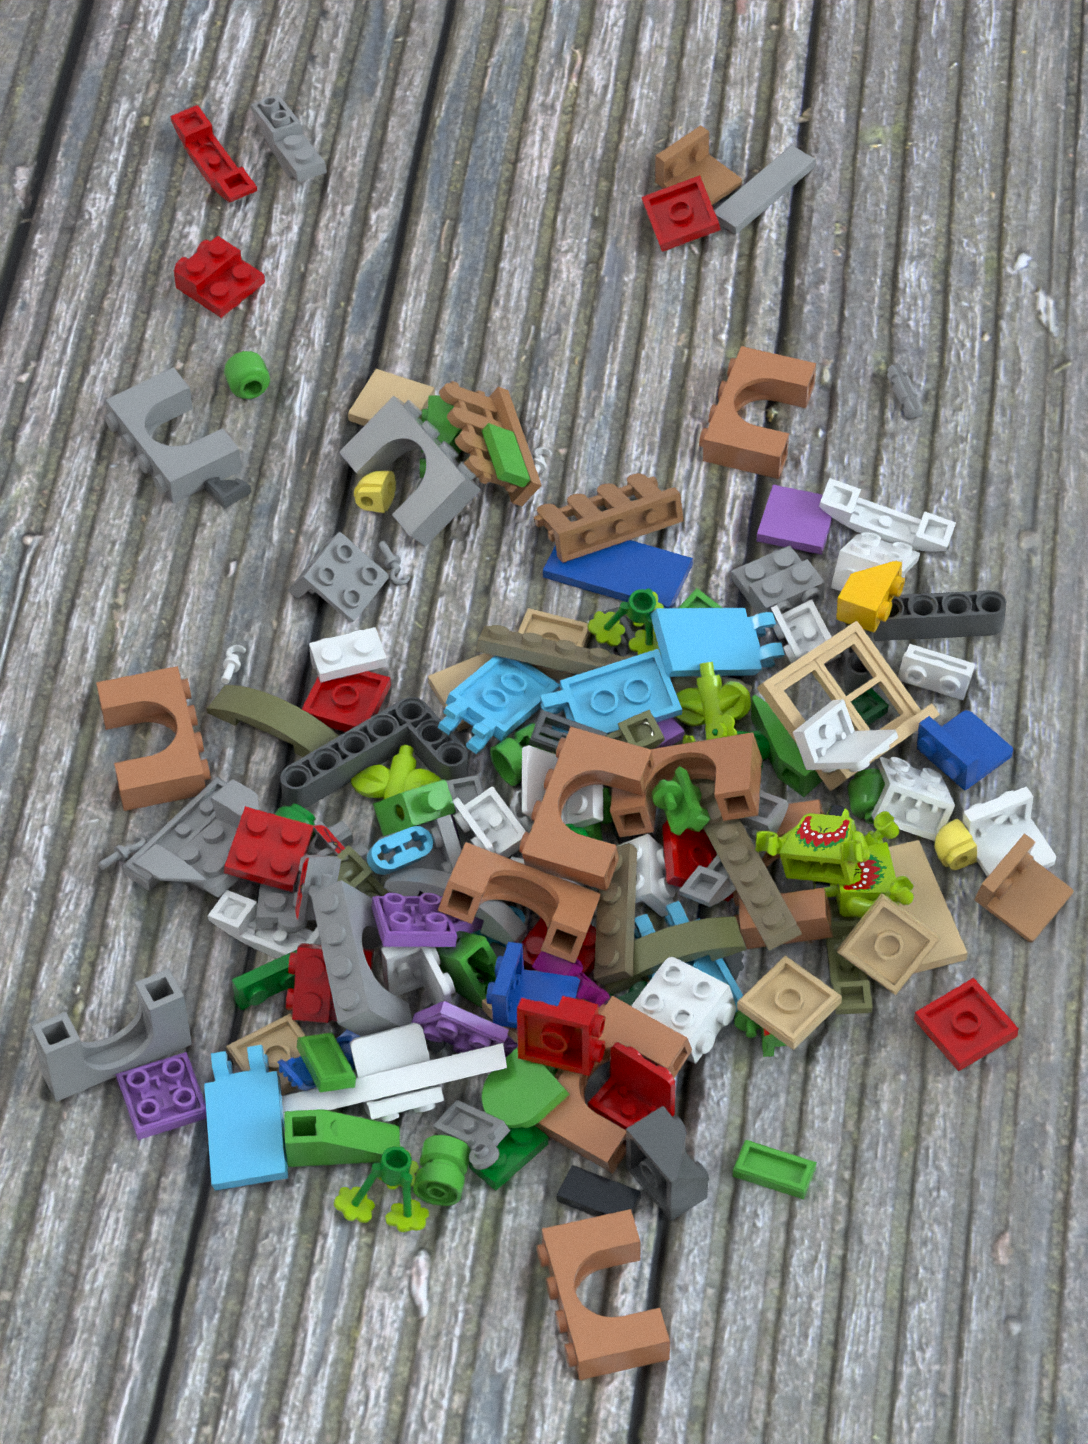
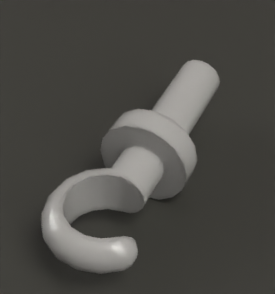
[378,541,410,585]
[98,837,146,870]

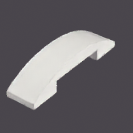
[819,478,956,552]
[208,890,321,958]

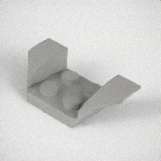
[134,779,260,897]

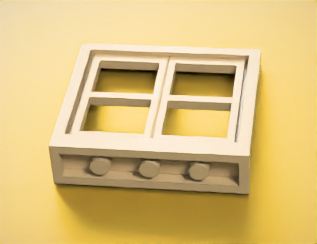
[757,621,940,791]

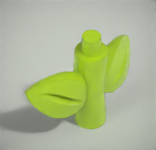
[675,662,751,740]
[351,745,442,820]

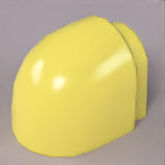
[354,471,396,513]
[934,818,977,870]

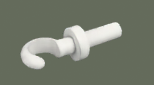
[532,447,552,474]
[221,645,246,684]

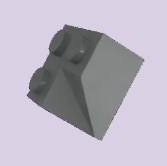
[626,1106,709,1221]

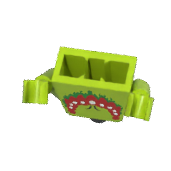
[755,805,870,885]
[813,811,914,918]

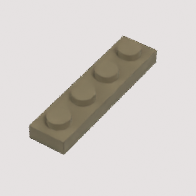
[594,843,637,985]

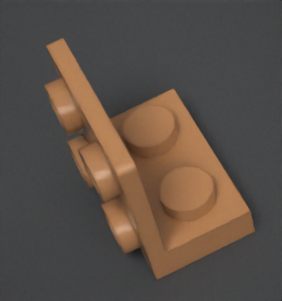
[655,125,742,205]
[974,833,1073,943]

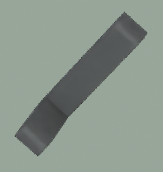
[838,590,1007,693]
[280,697,469,808]

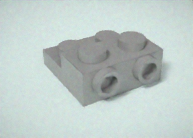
[731,545,825,619]

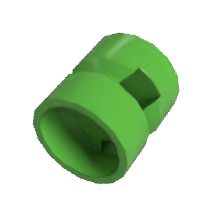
[490,723,556,786]
[413,1135,471,1206]

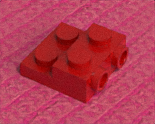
[173,236,265,318]
[286,943,374,1023]
[517,996,606,1076]

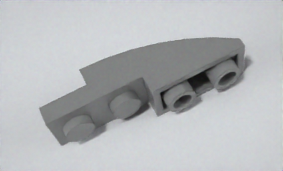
[251,95,327,182]

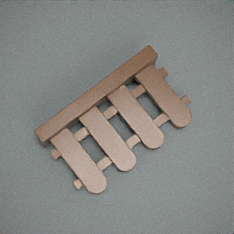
[439,381,542,506]
[534,473,684,563]

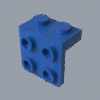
[916,710,1013,791]
[486,942,580,1028]

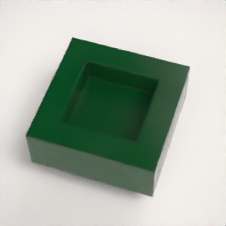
[846,684,889,726]

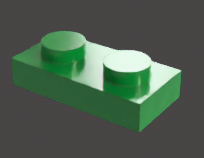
[232,950,297,1010]
[469,1125,549,1191]

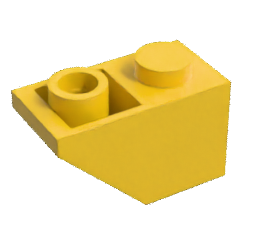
[836,561,905,633]

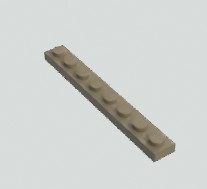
[476,625,752,696]
[691,779,802,951]

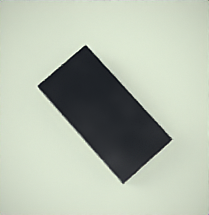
[557,1165,641,1217]

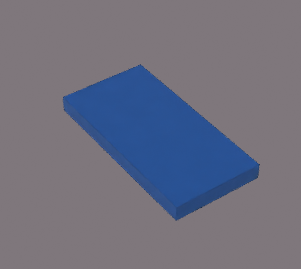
[543,540,693,608]

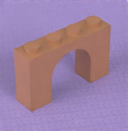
[699,346,816,479]
[96,666,211,811]
[519,726,654,891]
[610,732,762,837]
[733,799,833,949]
[437,842,601,963]
[535,996,692,1174]
[536,1209,670,1380]

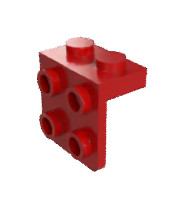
[588,1042,675,1130]

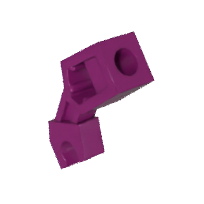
[532,951,610,1008]

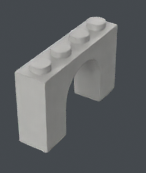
[105,367,242,504]
[339,396,482,546]
[311,880,412,1037]
[31,968,192,1102]

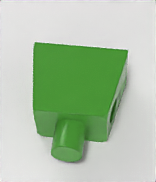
[373,779,456,836]
[436,931,497,1008]

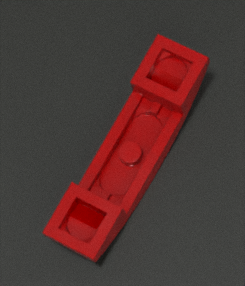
[170,105,257,203]

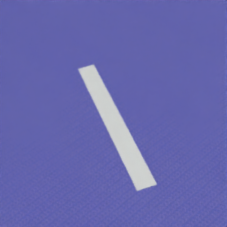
[282,1043,507,1121]

